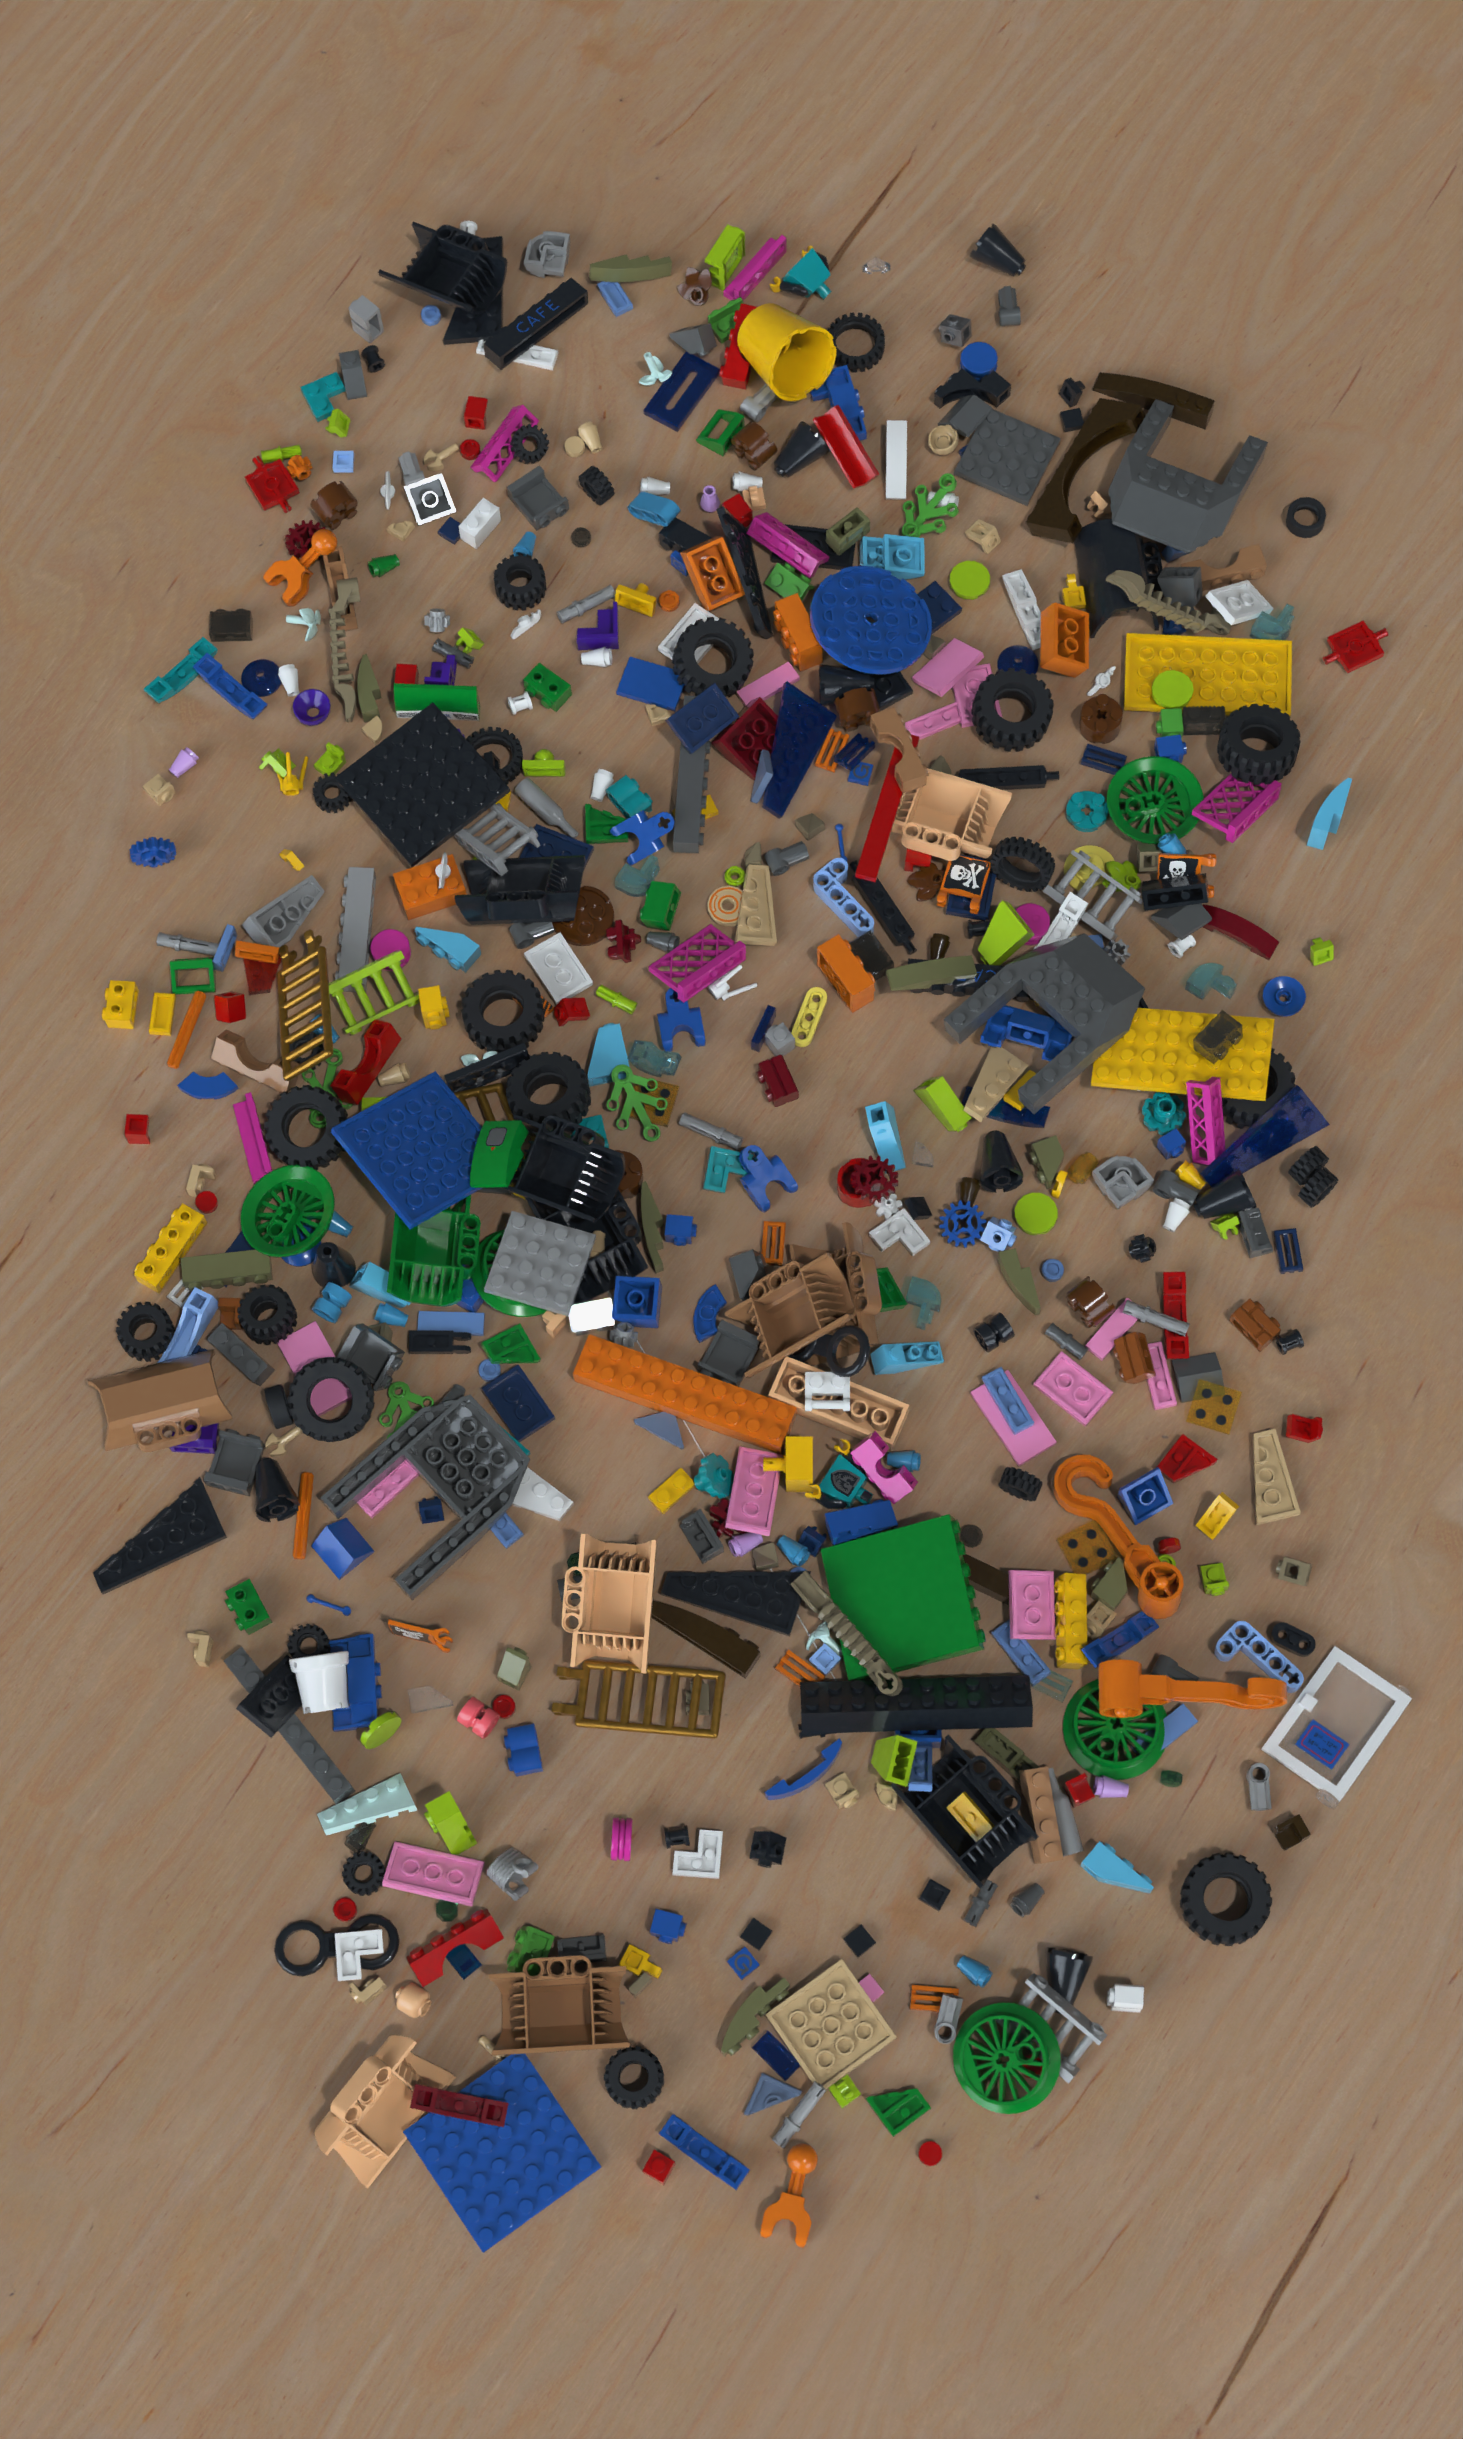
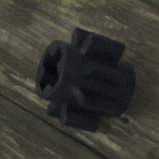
[1129,1234,1156,1263]

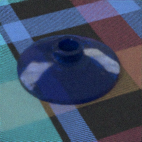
[997,645,1039,675]
[241,659,282,697]

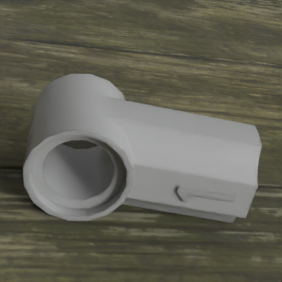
[740,383,778,422]
[399,452,425,486]
[1246,1763,1272,1811]
[934,1993,963,2044]

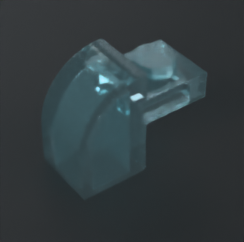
[1250,604,1295,640]
[615,855,660,897]
[1185,963,1237,1000]
[627,1040,682,1077]
[906,1276,941,1330]

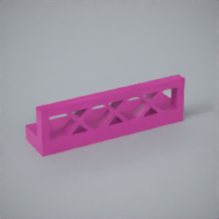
[723,235,787,301]
[470,405,539,482]
[747,512,830,578]
[1186,1076,1226,1166]
[233,1092,273,1184]

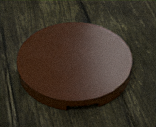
[552,886,614,946]

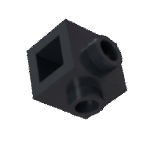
[749,1831,787,1868]

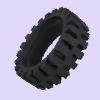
[828,313,885,373]
[466,727,523,785]
[990,836,1055,892]

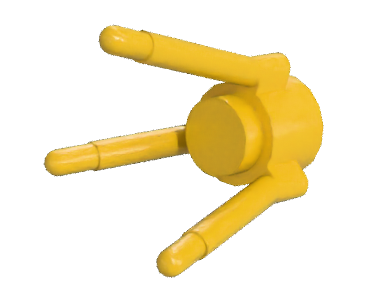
[277,752,308,796]

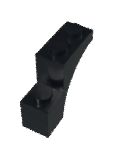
[934,368,1011,409]

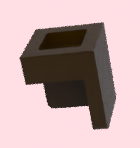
[1272,1814,1311,1851]

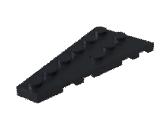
[443,236,503,345]
[716,506,773,639]
[93,1477,227,1595]
[661,1571,811,1637]

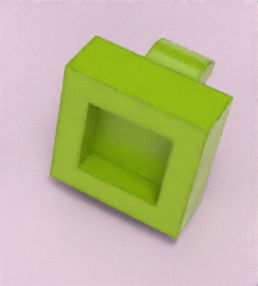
[325,409,351,438]
[456,627,484,654]
[1310,937,1334,966]
[1210,1214,1240,1240]
[828,2074,861,2108]

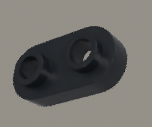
[1271,1622,1316,1657]

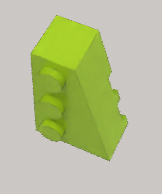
[424,1791,477,1855]

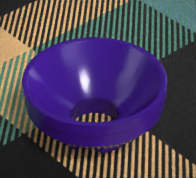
[293,689,331,725]

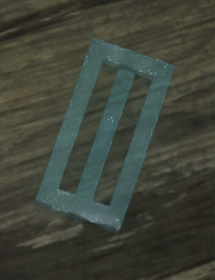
[1030,1670,1073,1703]

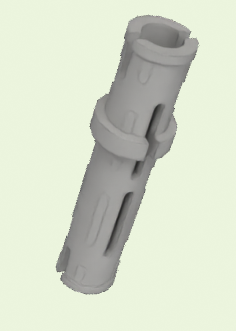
[557,585,615,624]
[157,932,219,956]
[679,1112,743,1150]
[1123,1300,1190,1336]
[772,2081,827,2148]

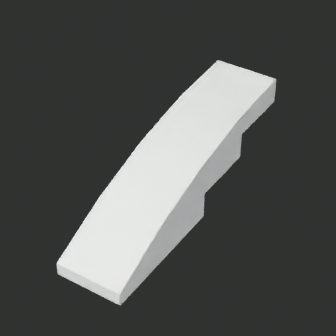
[886,420,907,500]
[1002,569,1041,651]

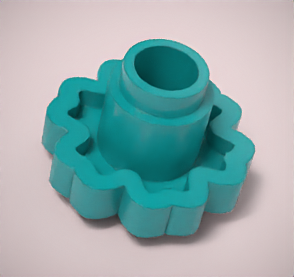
[1141,1092,1186,1135]
[694,1453,734,1499]

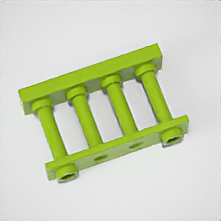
[329,949,420,1035]

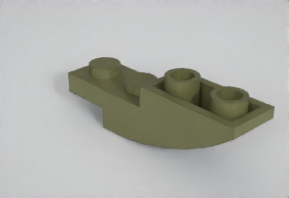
[721,1978,790,2057]

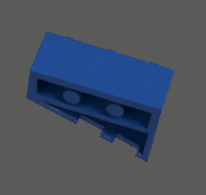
[825,1500,898,1546]

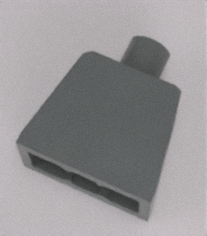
[1157,567,1202,613]

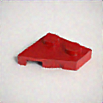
[1157,1434,1218,1483]

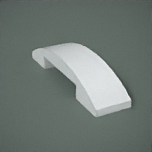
[1033,892,1088,950]

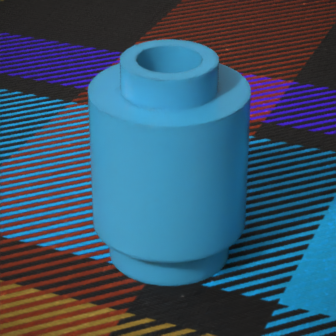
[1158,833,1186,854]

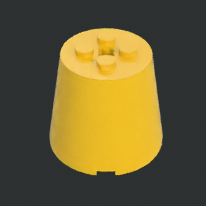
[737,303,836,401]

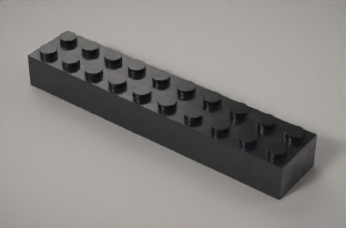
[800,1675,1033,1734]

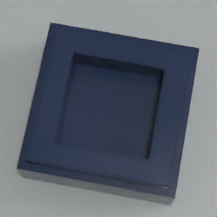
[438,517,461,545]

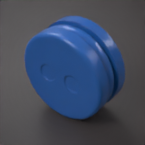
[960,342,998,382]

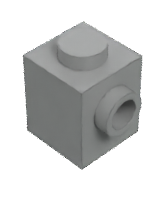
[765,1022,795,1056]

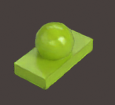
[522,749,565,777]

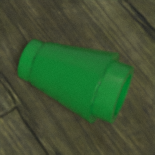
[368,554,400,577]

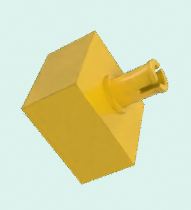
[763,1436,813,1492]

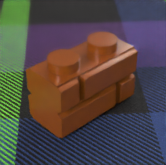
[1229,1299,1281,1352]
[1113,1332,1156,1384]

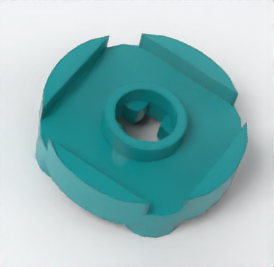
[1066,791,1108,832]

